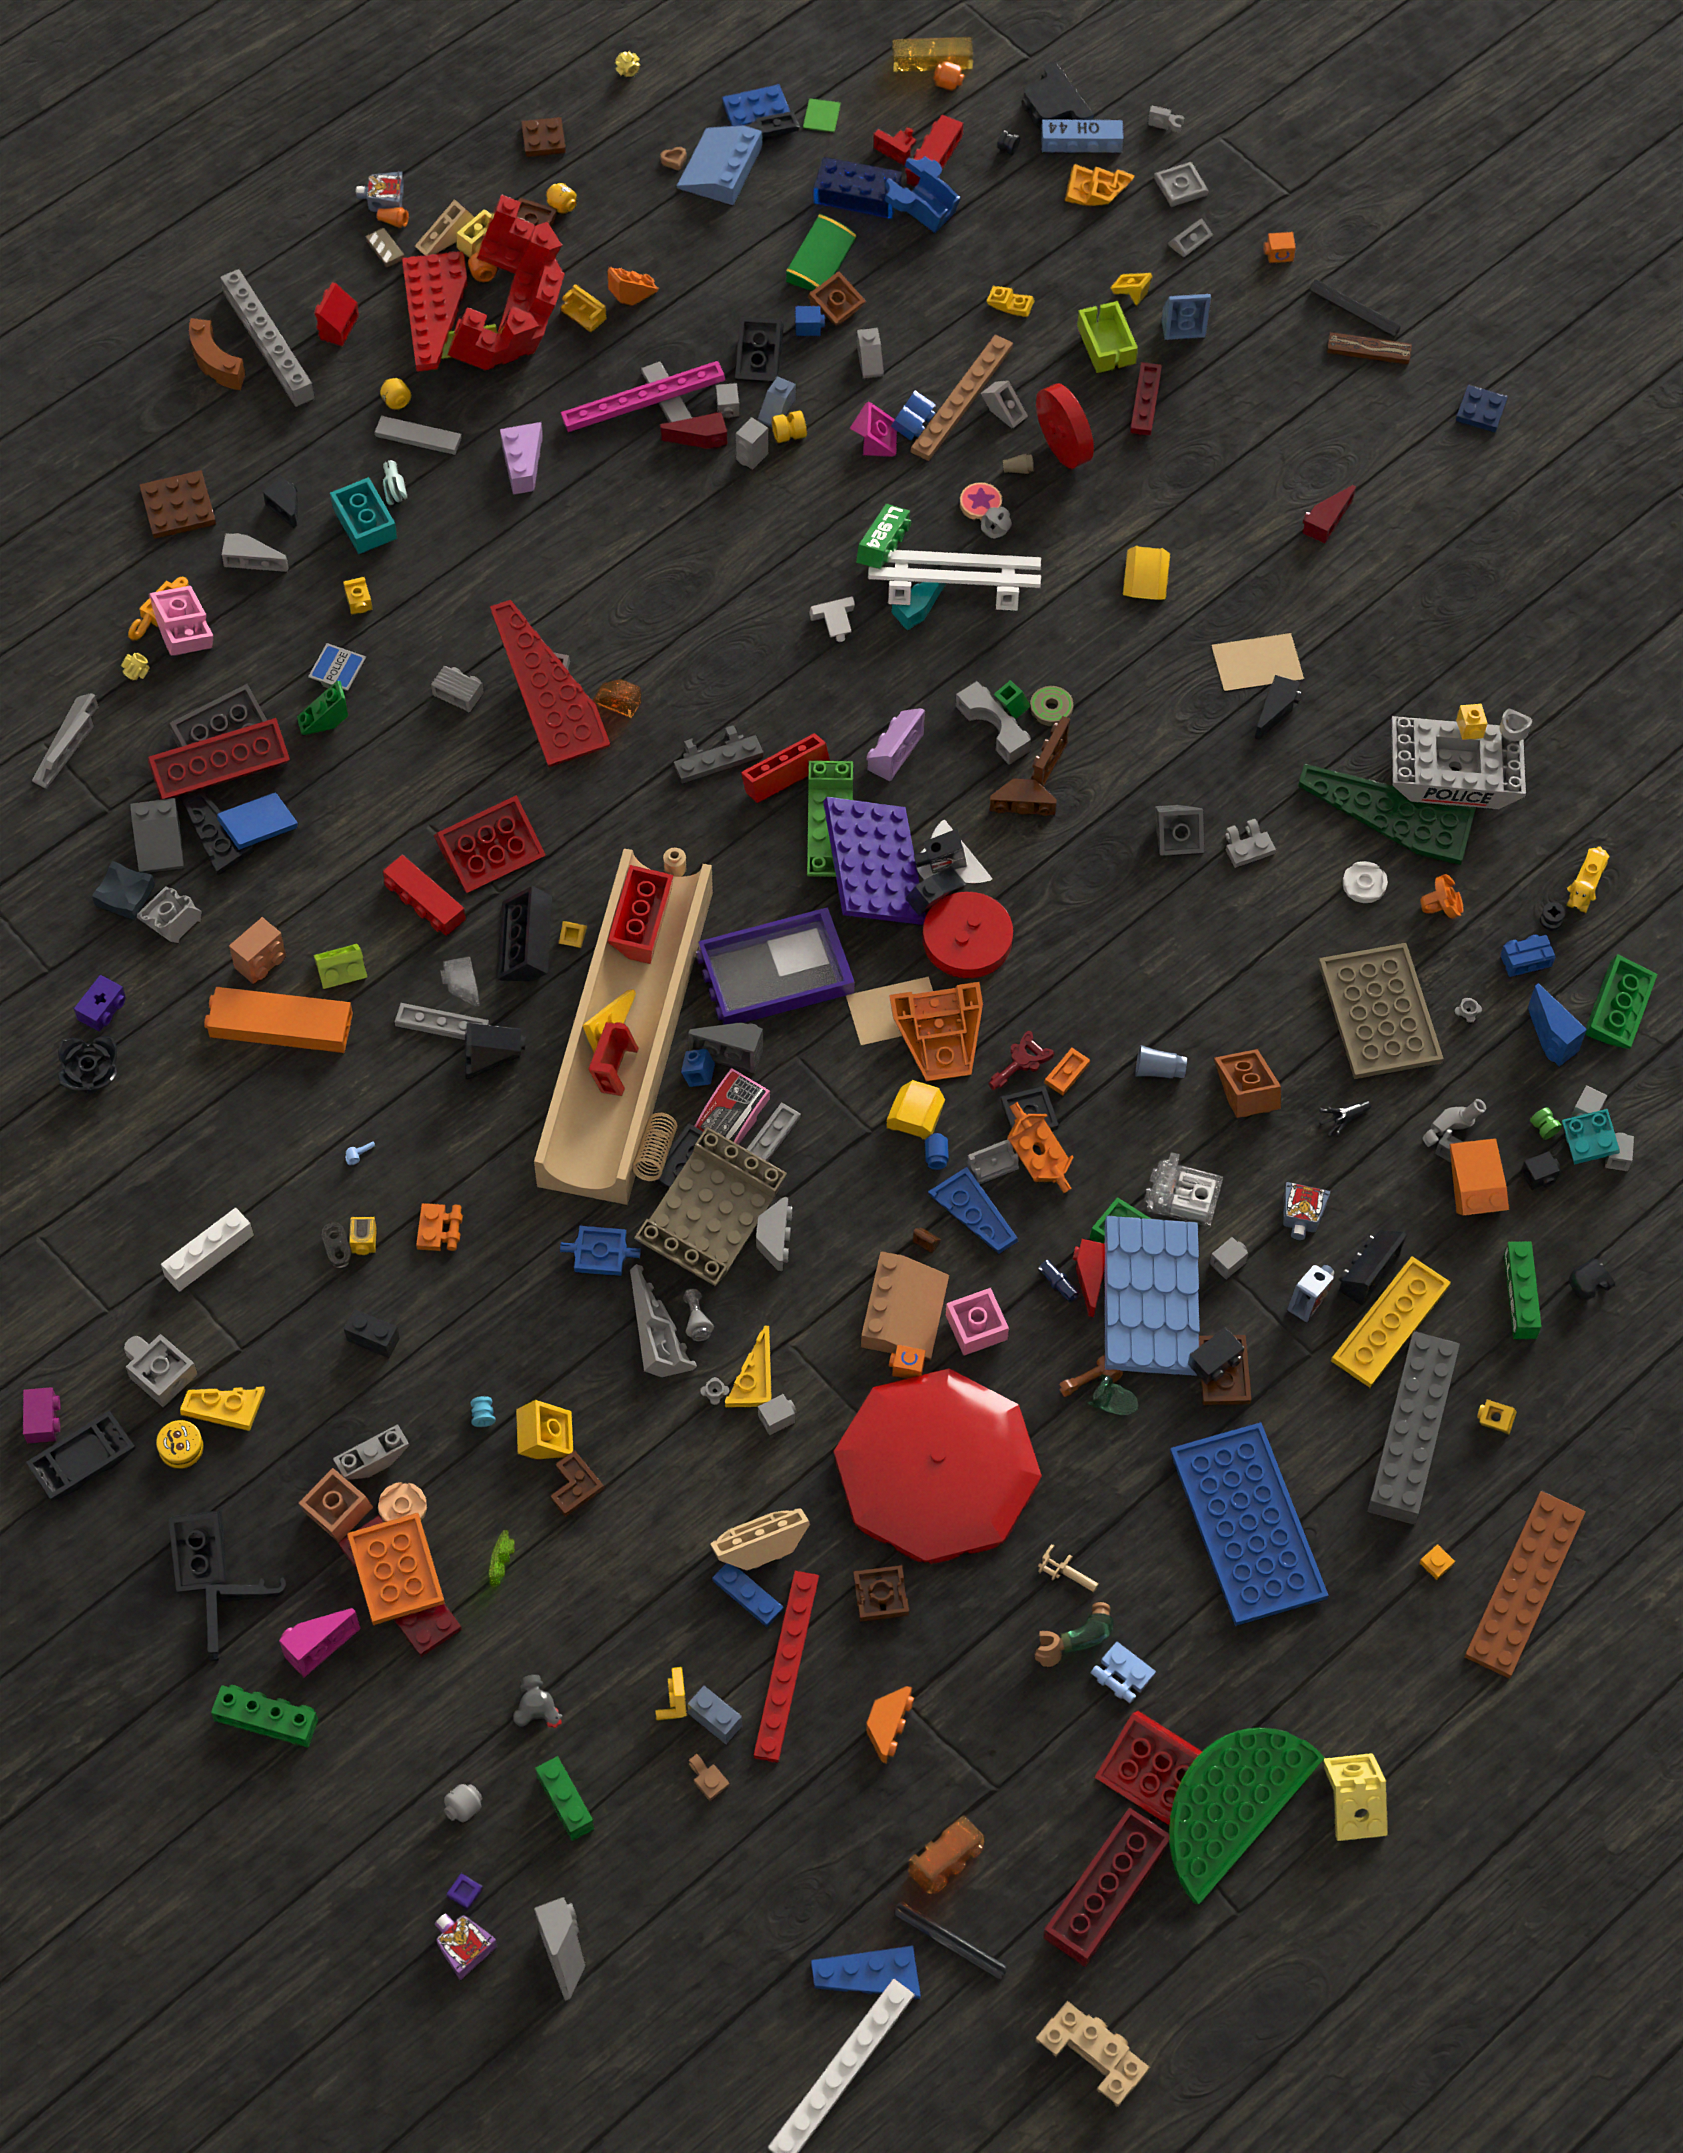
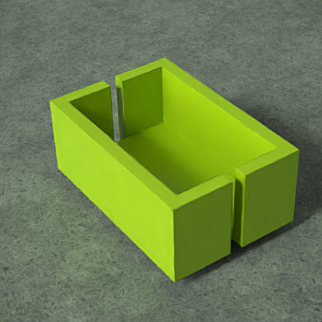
[1077,301,1138,373]

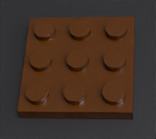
[139,470,216,539]

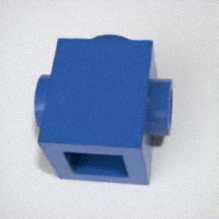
[681,1049,715,1087]

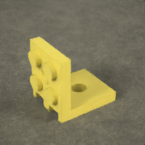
[1323,1754,1388,1841]

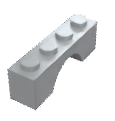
[956,681,1031,765]

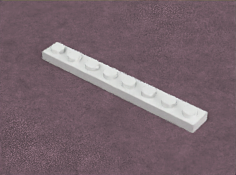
[768,1979,914,2153]

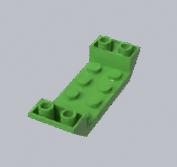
[807,761,853,877]

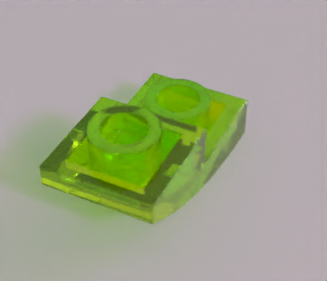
[489,1530,514,1586]

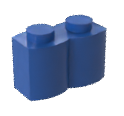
[891,391,935,440]

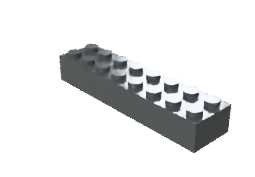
[1367,1331,1460,1525]

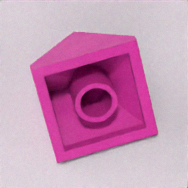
[850,402,897,456]

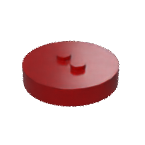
[1036,383,1094,469]
[923,892,1013,978]

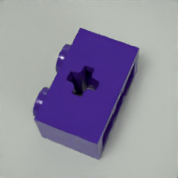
[74,975,126,1032]

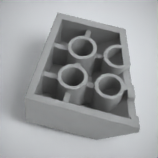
[535,1897,585,2001]

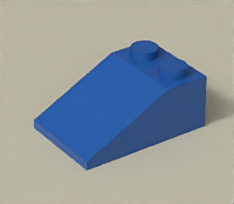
[1528,983,1587,1067]

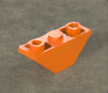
[607,267,658,305]
[866,1686,914,1763]

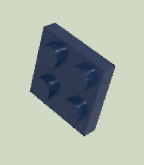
[1456,385,1508,433]

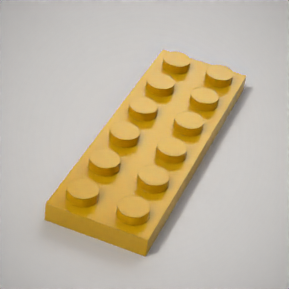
[1331,1256,1451,1388]

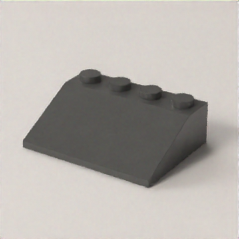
[167,684,267,747]

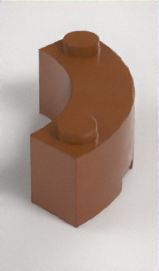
[189,318,245,390]

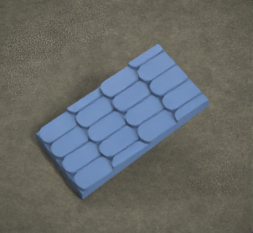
[1105,1216,1200,1376]

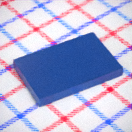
[217,792,298,849]

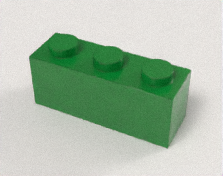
[535,1756,594,1841]

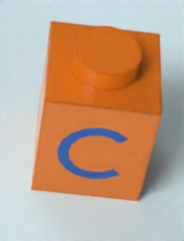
[1264,232,1296,263]
[889,1345,926,1379]

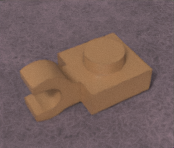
[689,1754,729,1801]

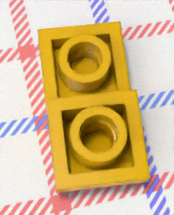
[987,286,1034,317]

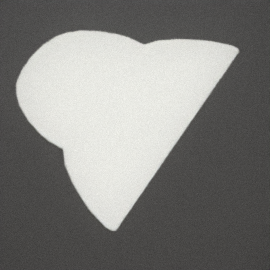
[916,820,992,883]

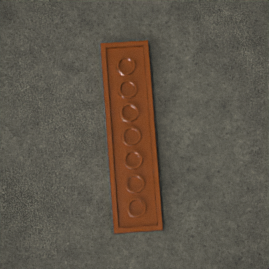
[1465,1491,1586,1679]

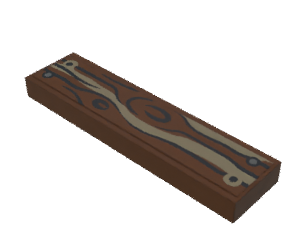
[1327,332,1412,365]

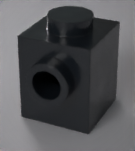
[1521,1152,1560,1190]

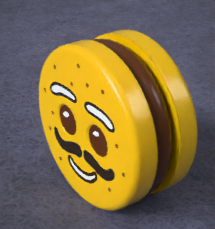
[156,1420,203,1468]

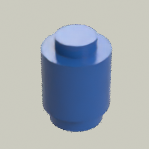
[925,1133,949,1170]

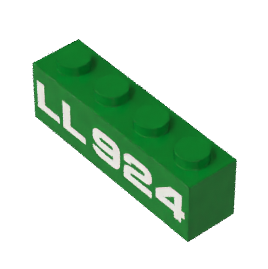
[856,504,911,569]
[1504,1241,1541,1339]

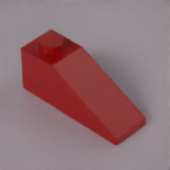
[1073,1239,1105,1317]

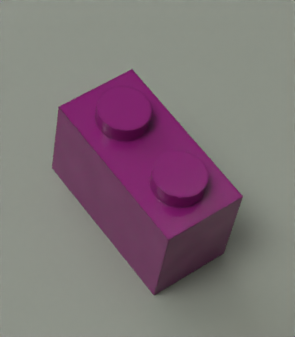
[23,1388,60,1443]

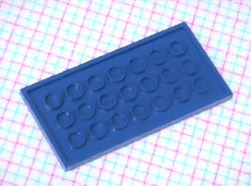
[1170,1422,1329,1626]

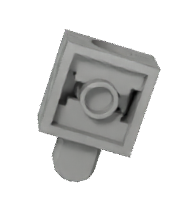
[124,1334,198,1407]

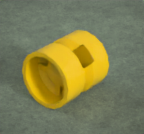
[771,410,807,443]

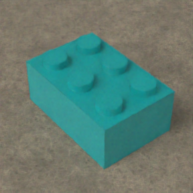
[330,477,397,554]

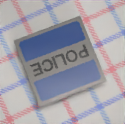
[308,643,366,691]

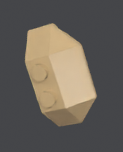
[711,1508,810,1570]

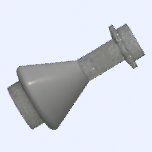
[683,1289,714,1341]

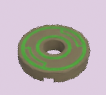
[1030,686,1073,726]

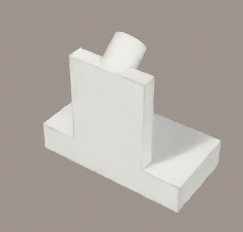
[809,597,855,642]

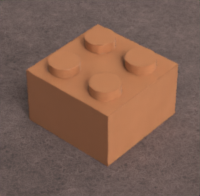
[229,917,286,984]
[299,1468,373,1542]

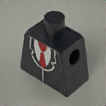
[913,829,967,874]

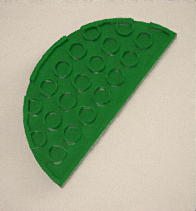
[1169,1728,1325,1904]

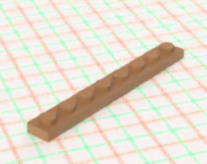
[911,335,1013,461]

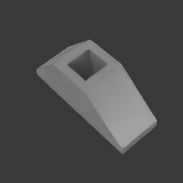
[756,1197,792,1271]
[333,1424,409,1480]

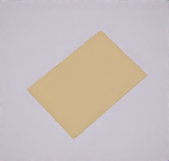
[1212,633,1304,691]
[846,977,933,1045]

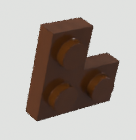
[551,1451,604,1517]

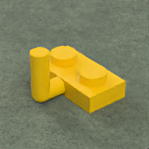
[656,1667,686,1720]

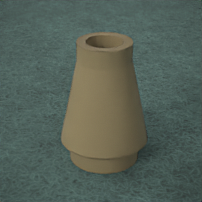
[1003,453,1034,474]

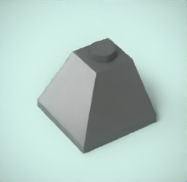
[1155,805,1204,855]

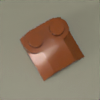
[808,271,866,326]

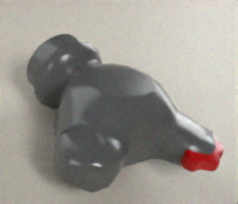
[513,1675,563,1728]

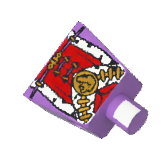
[435,1914,497,1980]

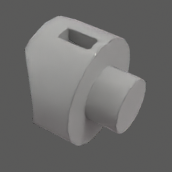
[981,507,1012,539]
[1499,709,1532,741]

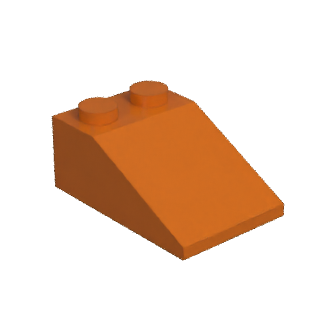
[1449,1139,1509,1215]

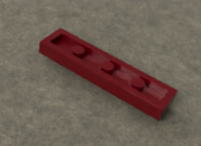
[1130,362,1162,436]

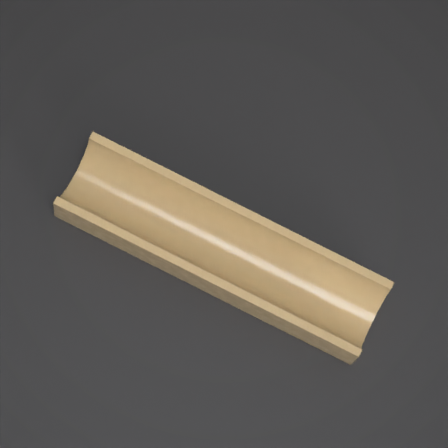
[534,849,713,1205]

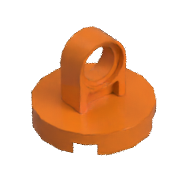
[1420,874,1463,919]

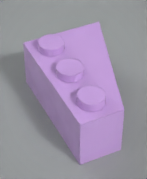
[500,422,543,494]

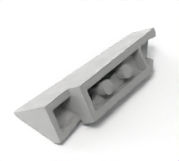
[32,693,98,789]

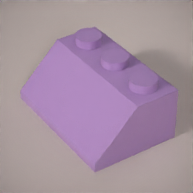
[866,708,925,781]

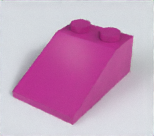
[279,1608,360,1677]

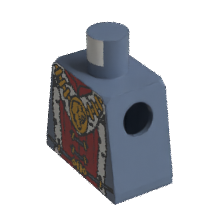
[356,172,404,212]
[1283,1182,1330,1240]
[1287,1265,1334,1322]

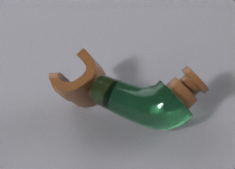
[1035,1602,1114,1667]

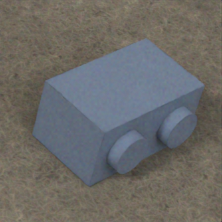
[688,1686,742,1744]

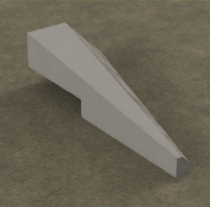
[630,1264,697,1377]

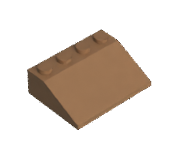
[861,1252,949,1361]

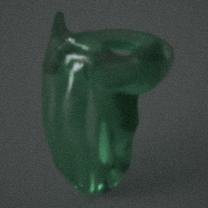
[1087,1374,1139,1415]

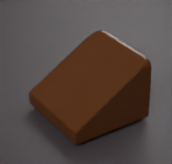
[913,1228,941,1253]

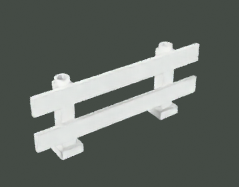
[868,550,1041,611]

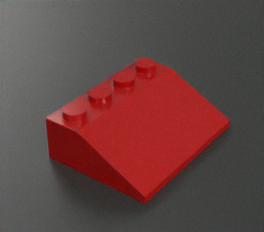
[434,795,546,893]
[1095,1711,1202,1826]

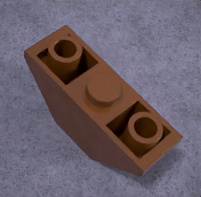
[989,778,1057,816]

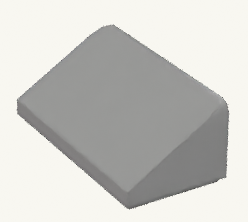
[1168,218,1213,257]

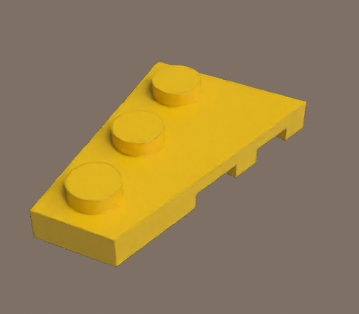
[180,1387,265,1431]

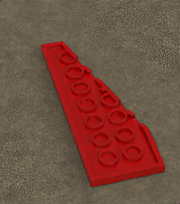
[402,251,467,371]
[490,600,610,767]

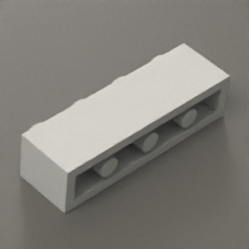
[161,1208,254,1292]

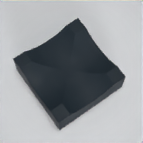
[92,861,155,920]

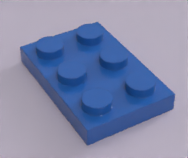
[722,85,790,126]

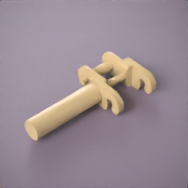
[1038,1544,1098,1592]

